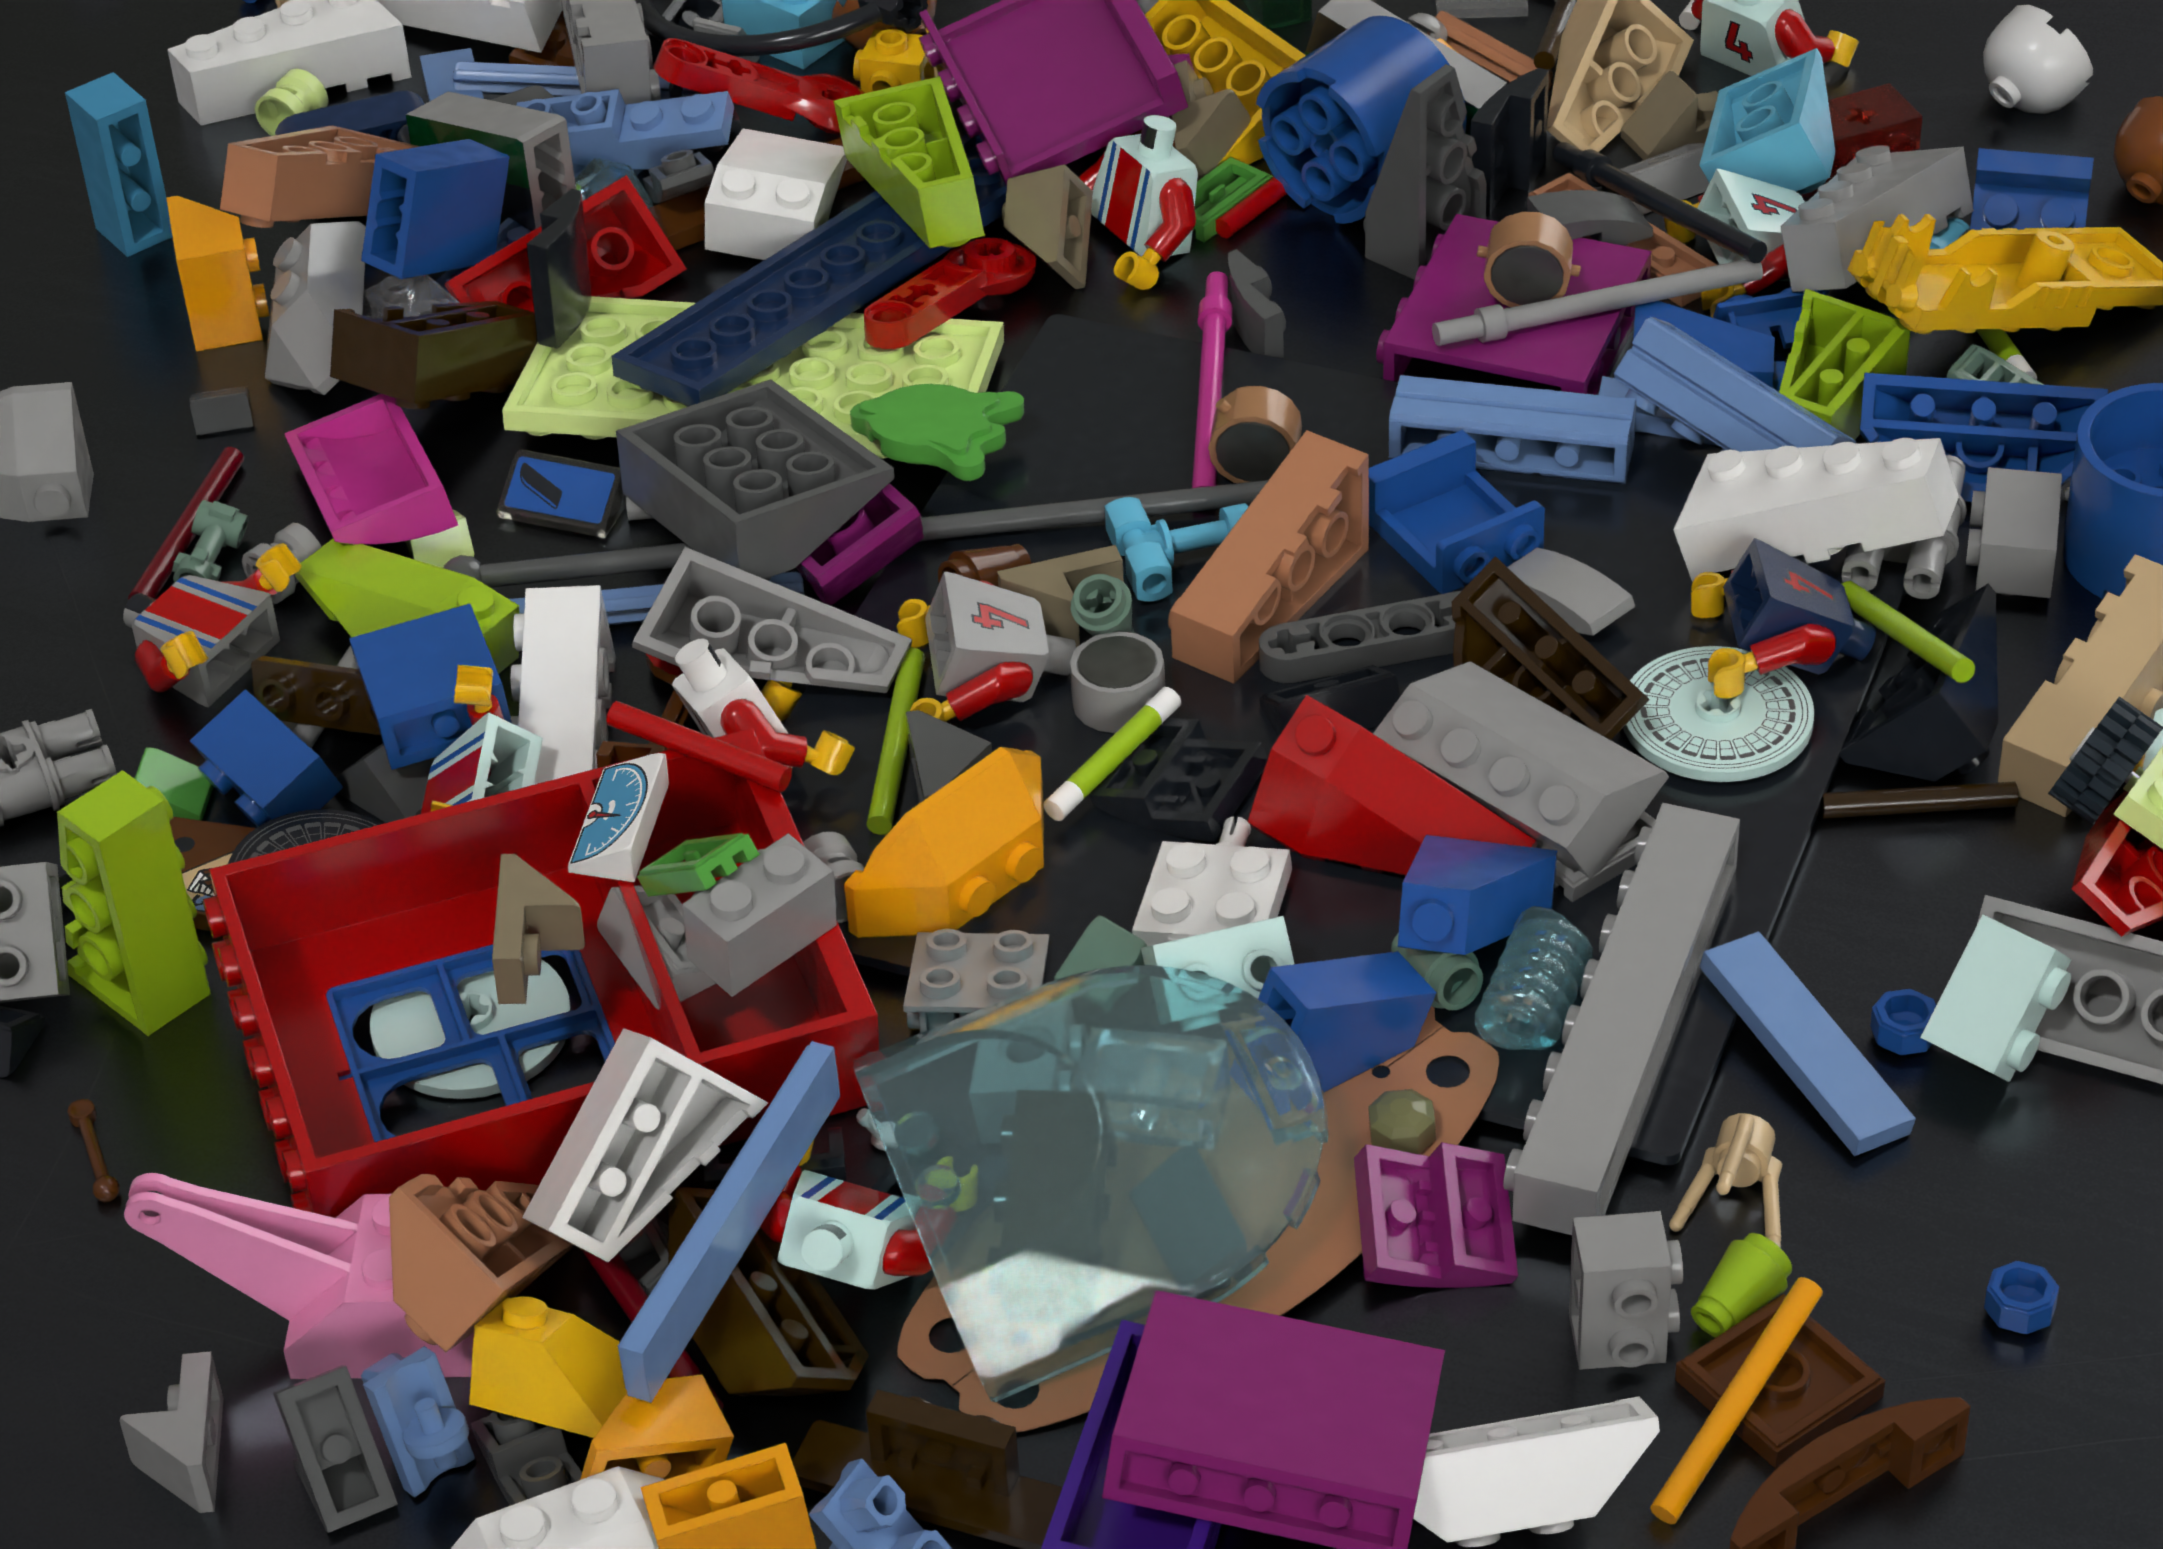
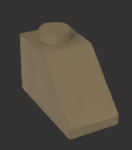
[1002,164,1093,289]

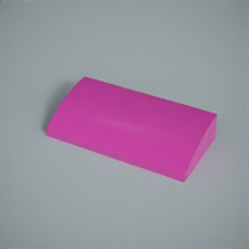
[284,394,458,544]

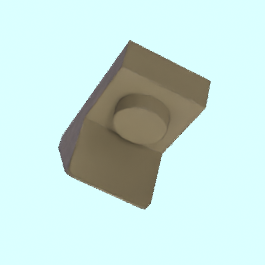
[1172,60,1251,181]
[1621,71,1718,160]
[997,545,1124,648]
[492,854,585,1004]

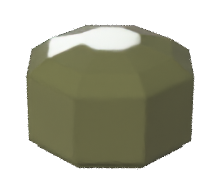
[1368,1089,1436,1154]

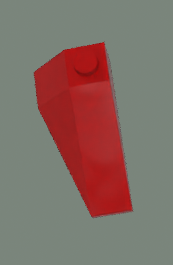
[444,175,687,312]
[1248,695,1537,875]
[2071,791,2163,937]

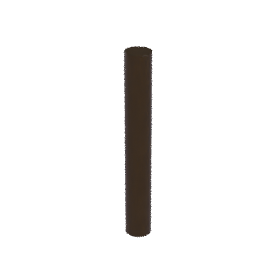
[1534,0,1577,70]
[1820,781,2018,819]

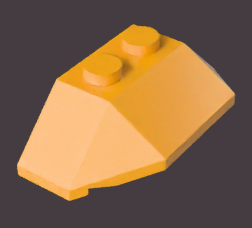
[844,747,1044,938]

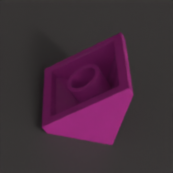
[796,483,924,606]

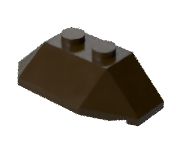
[1451,556,1650,740]
[668,1187,869,1397]

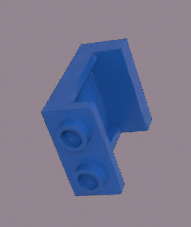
[1369,430,1545,594]
[349,604,512,770]

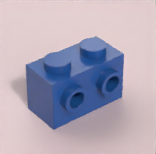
[190,689,343,827]

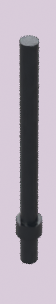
[1553,142,1767,263]

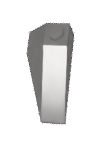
[0,382,94,522]

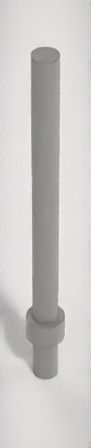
[1432,259,1763,346]

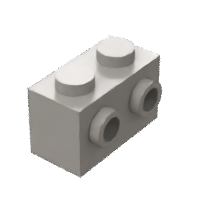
[1966,467,2062,598]
[682,833,837,997]
[0,862,70,1003]
[1569,1211,1683,1370]

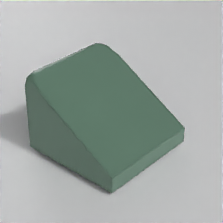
[1054,915,1148,1014]

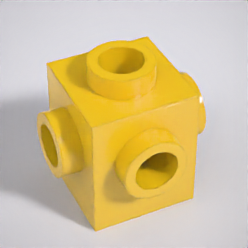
[853,29,938,93]

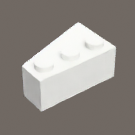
[522,1028,768,1262]

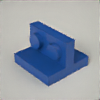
[1970,148,2094,230]

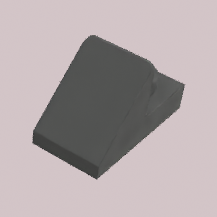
[273,1365,398,1533]

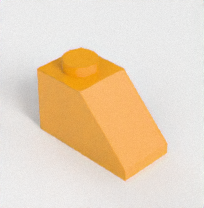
[580,1375,734,1480]
[641,1443,817,1549]

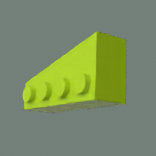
[57,770,211,1036]

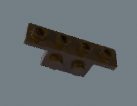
[251,656,381,735]
[792,1389,1062,1549]

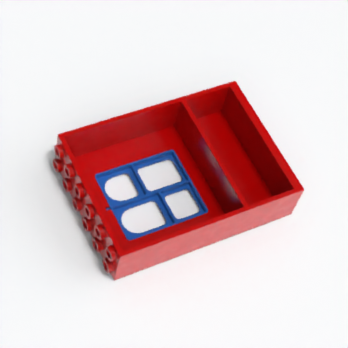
[203,728,882,1218]

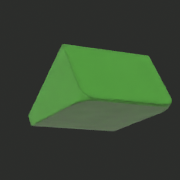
[134,747,214,821]

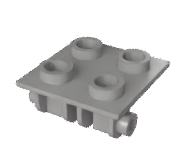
[903,929,1049,1037]

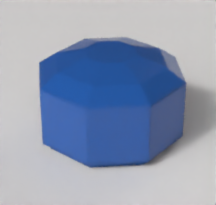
[1870,989,1936,1055]
[1984,1261,2059,1334]

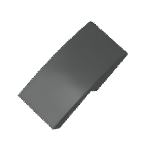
[643,150,715,203]
[1527,190,1653,246]
[1228,249,1286,358]
[470,1411,582,1506]

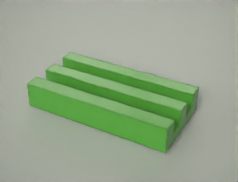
[1193,157,1273,243]
[637,833,760,897]

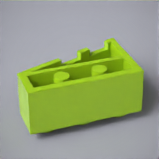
[1779,288,1910,440]

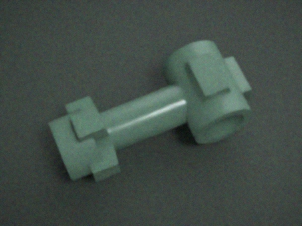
[172,500,249,583]

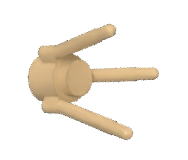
[1669,1113,1782,1248]

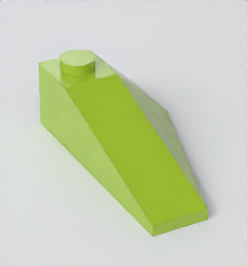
[295,539,519,674]

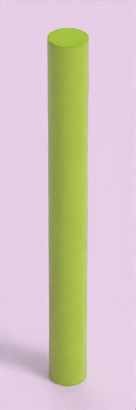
[1842,581,1975,683]
[866,647,925,835]

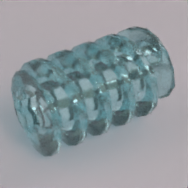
[1475,906,1593,1050]

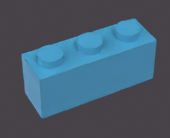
[65,72,173,257]

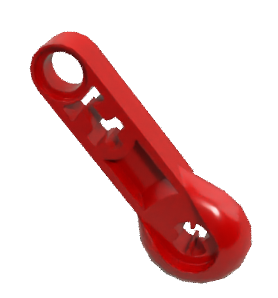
[654,38,865,135]
[864,238,1036,349]

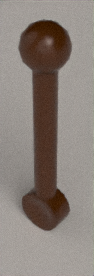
[68,1099,120,1202]

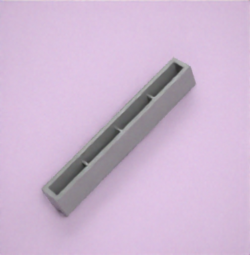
[1503,803,1740,1235]

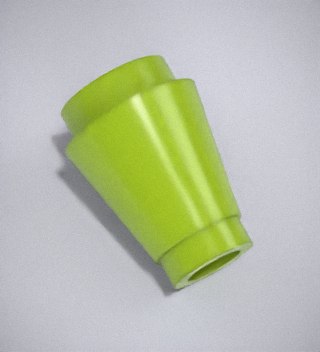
[1691,1233,1792,1338]

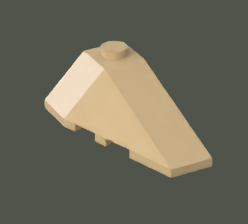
[1547,0,1694,152]

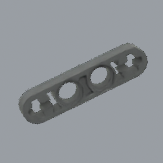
[1259,591,1461,683]

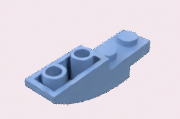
[516,89,734,169]

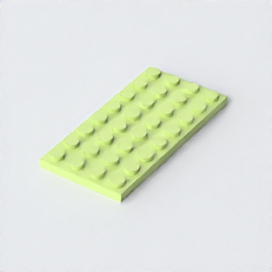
[502,296,1004,459]

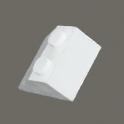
[705,128,847,260]

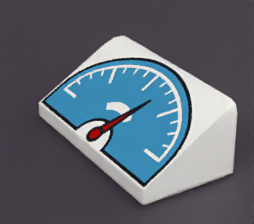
[568,753,669,882]

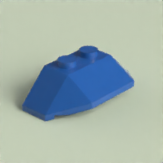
[1860,373,2108,506]

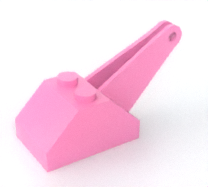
[124,1173,474,1379]

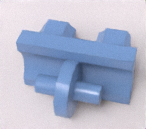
[361,1346,475,1497]
[808,1459,952,1549]

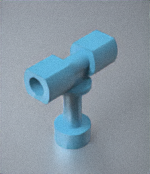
[1105,497,1248,602]

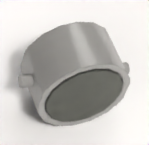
[1070,631,1165,733]

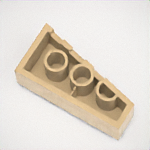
[1998,554,2163,817]

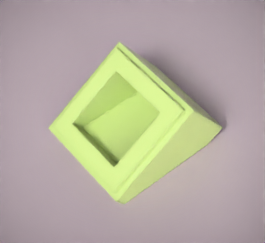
[405,510,474,568]

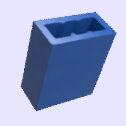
[361,139,510,279]

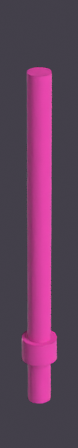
[1192,271,1233,488]

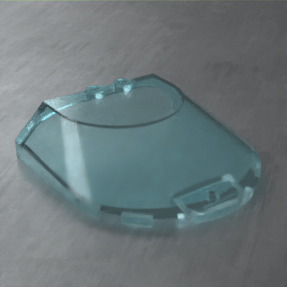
[854,965,1329,1402]

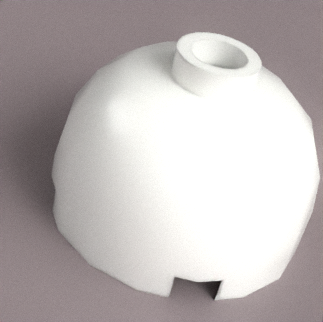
[1983,5,2093,114]

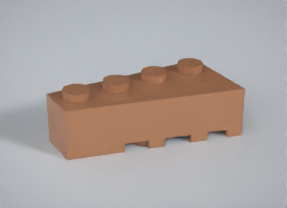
[1168,430,1369,684]

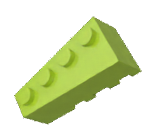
[833,76,985,248]

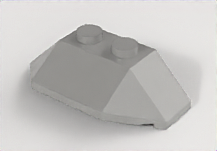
[265,221,366,395]

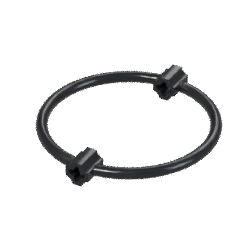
[636,0,928,57]

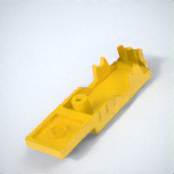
[1847,214,2163,334]

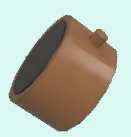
[1476,212,1581,307]
[1208,386,1302,483]

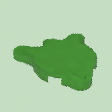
[850,384,1024,481]

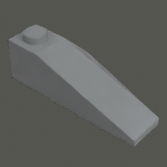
[632,547,912,693]

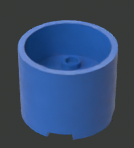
[1256,16,1467,224]
[2062,383,2163,599]

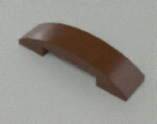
[1729,1397,1971,1549]

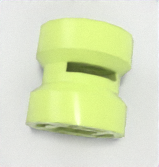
[255,68,328,136]

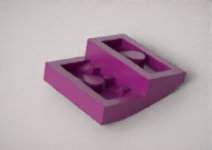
[1354,1142,1518,1288]

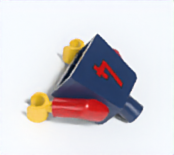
[1691,538,1876,699]

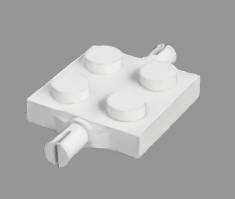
[1132,817,1292,946]

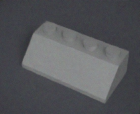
[1373,662,1669,882]
[1977,895,2163,1084]

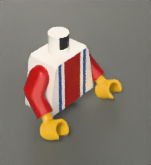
[672,639,855,775]

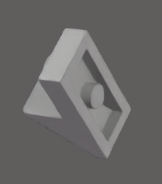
[119,1351,224,1513]

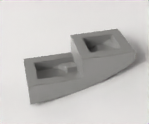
[1507,548,1635,636]

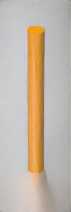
[1650,1277,1823,1524]

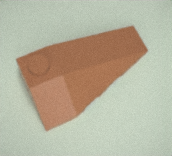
[389,1174,575,1353]

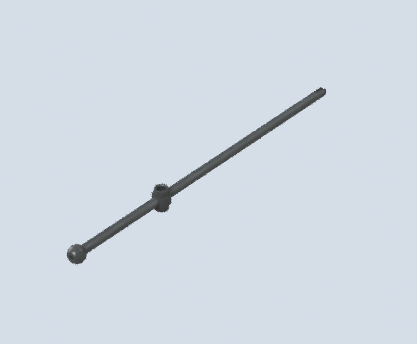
[444,480,1269,588]

